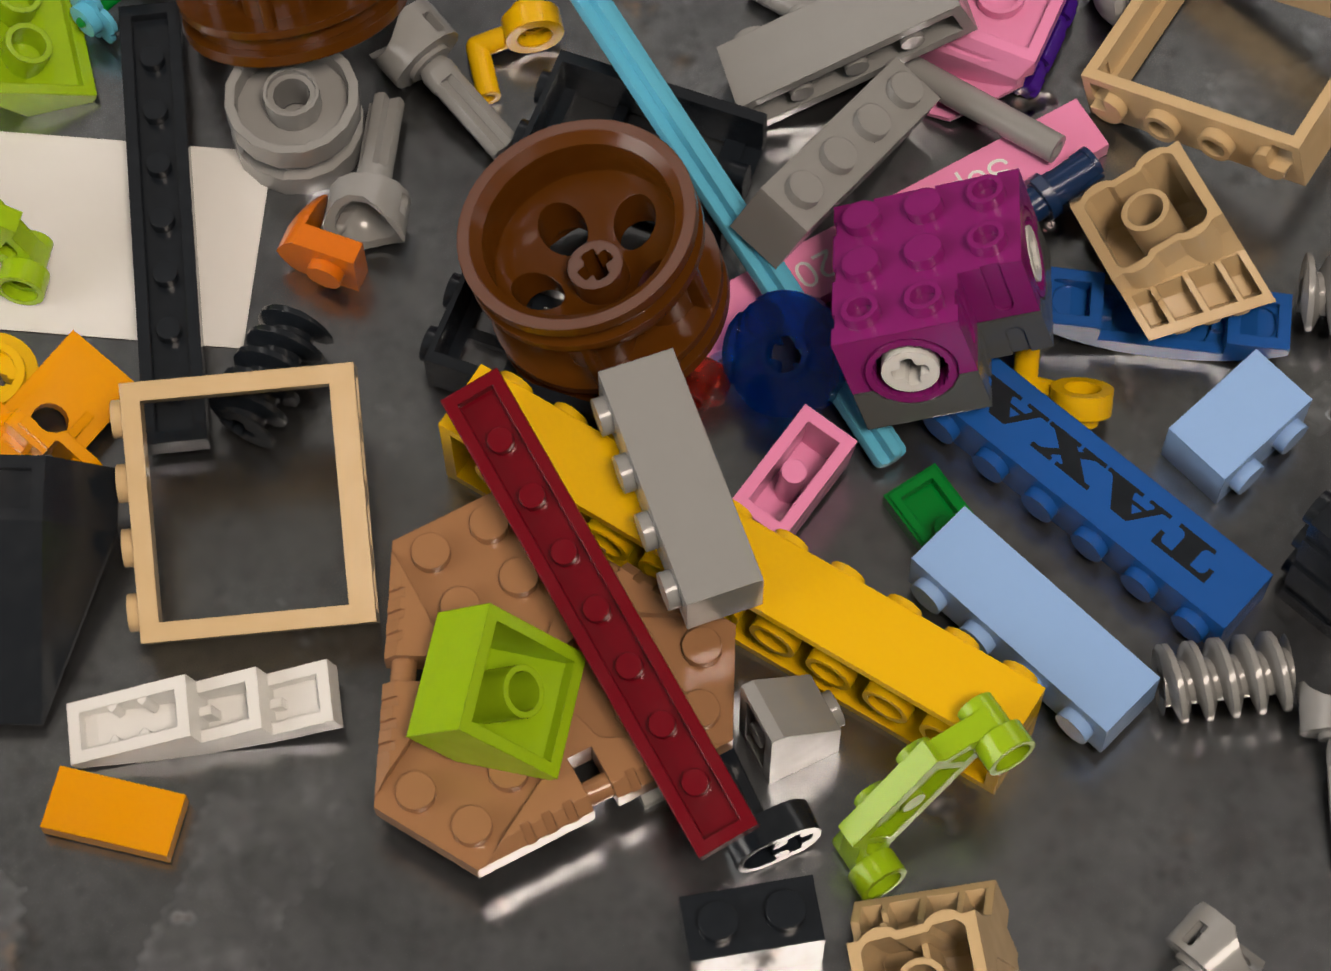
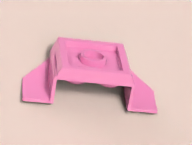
[919,0,1067,122]

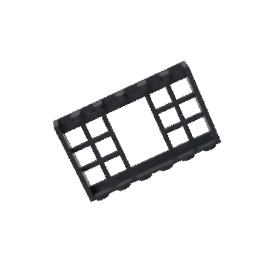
[419,49,767,436]

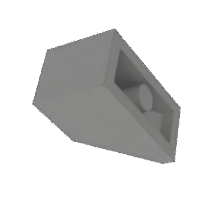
[739,674,845,785]

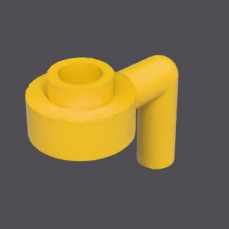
[466,0,565,104]
[1013,349,1114,429]

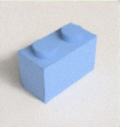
[1160,349,1313,505]

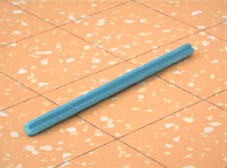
[570,0,906,468]

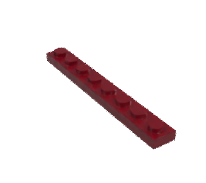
[440,368,761,861]

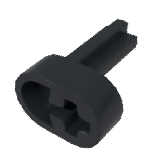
[720,747,822,873]

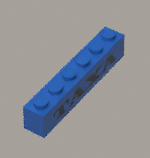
[923,358,1273,643]

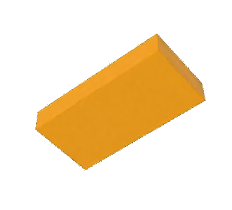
[40,765,189,863]

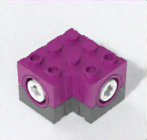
[831,168,1054,430]

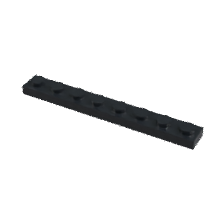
[118,1,211,455]

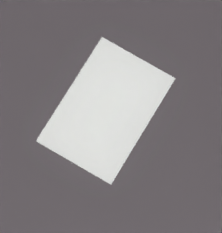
[0,131,268,349]

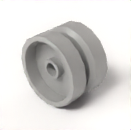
[224,53,366,195]

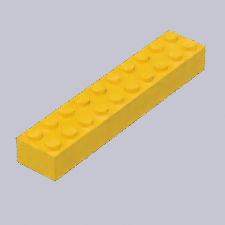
[438,364,1046,795]

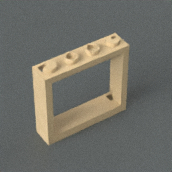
[1081,0,1331,186]
[110,362,380,645]

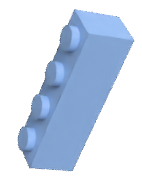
[908,506,1160,753]

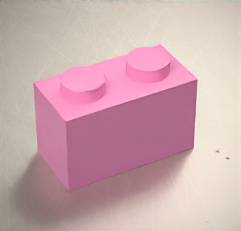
[732,404,858,534]

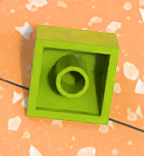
[406,603,586,780]

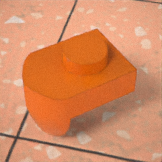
[276,194,368,292]

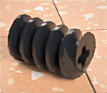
[209,304,334,449]

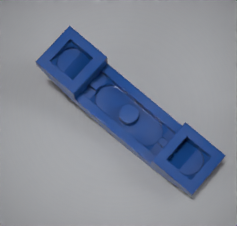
[1051,267,1293,361]

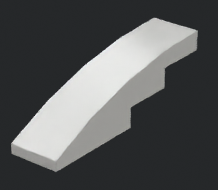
[66,659,343,769]

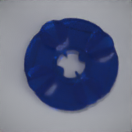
[722,290,846,418]

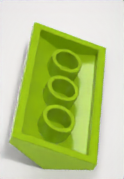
[0,0,97,117]

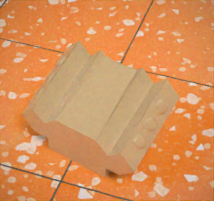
[1069,140,1276,341]
[846,880,1020,971]

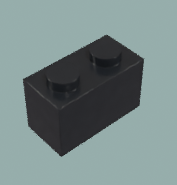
[679,875,825,971]

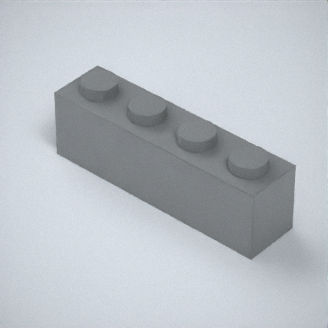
[716,0,978,126]
[730,57,941,269]
[590,348,764,629]

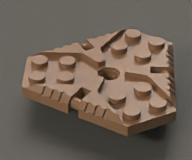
[374,492,736,878]

